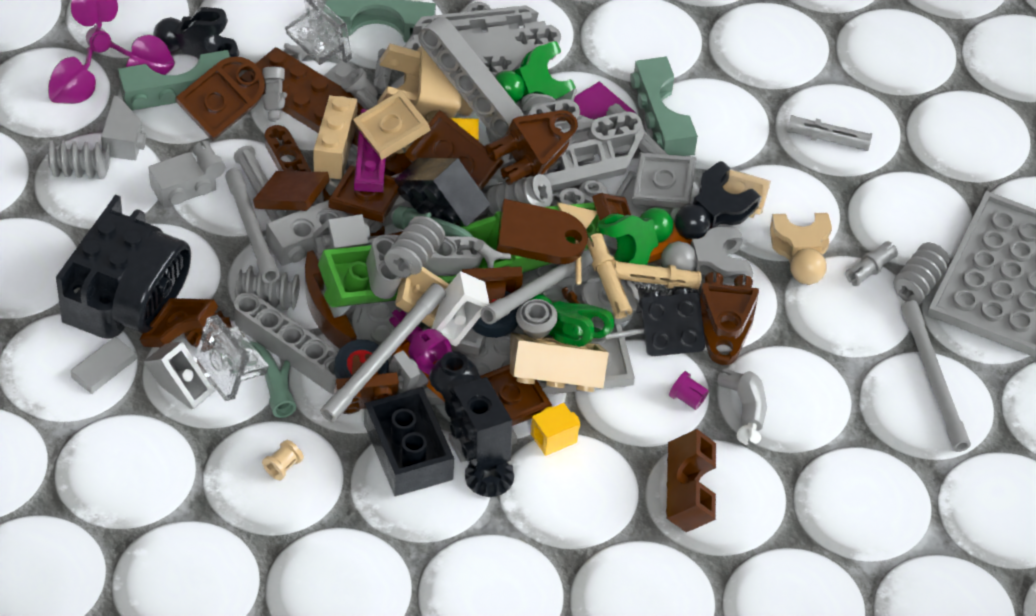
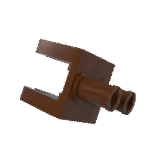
[485,110,578,185]
[700,272,759,365]

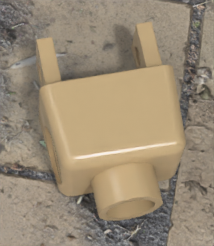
[377,44,473,123]

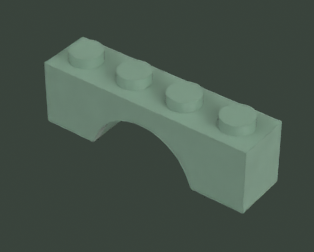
[323,0,436,43]
[118,50,230,111]
[630,56,698,156]

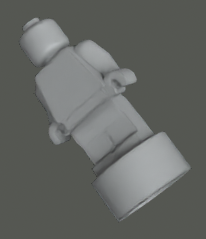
[262,67,287,122]

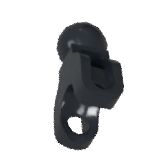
[153,7,240,60]
[674,161,762,240]

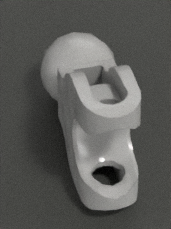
[661,227,753,286]

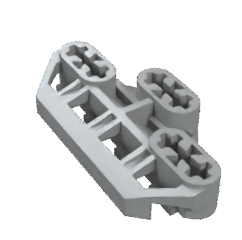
[403,5,561,77]
[491,99,645,191]

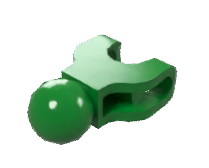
[495,41,576,103]
[598,207,674,265]
[520,294,614,347]

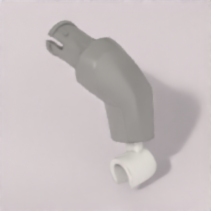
[718,368,767,445]

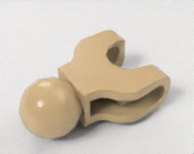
[770,213,832,285]

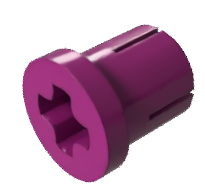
[669,371,709,410]

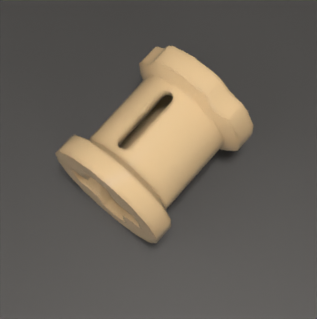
[262,440,304,481]

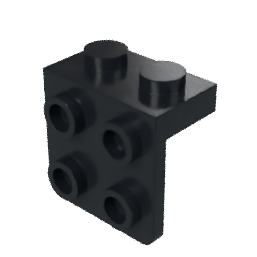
[636,289,705,357]

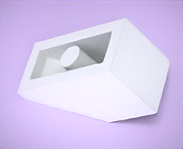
[431,271,490,346]

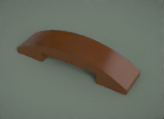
[305,250,357,349]

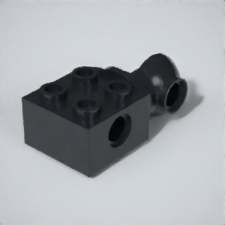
[429,351,512,471]

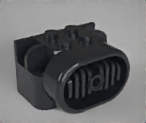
[56,194,191,339]

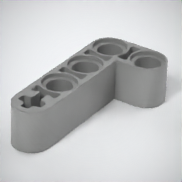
[366,235,483,299]

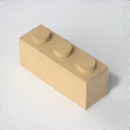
[314,95,357,180]

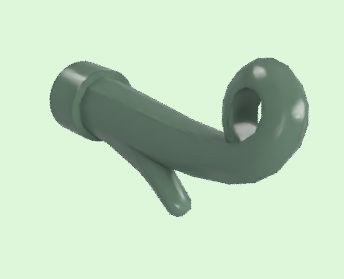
[392,206,473,237]
[234,341,296,418]

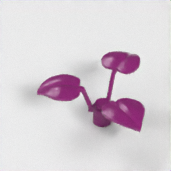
[48,0,175,104]

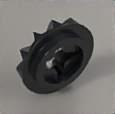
[465,461,514,497]

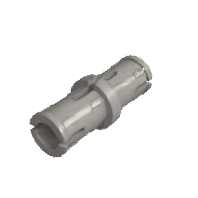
[846,241,898,286]

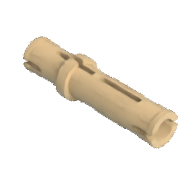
[587,233,633,319]
[614,261,702,290]

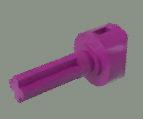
[389,309,452,375]

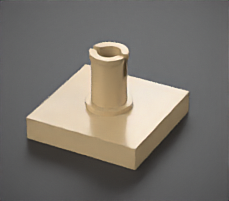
[353,90,431,160]

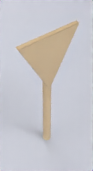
[557,202,597,285]

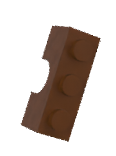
[666,429,716,533]

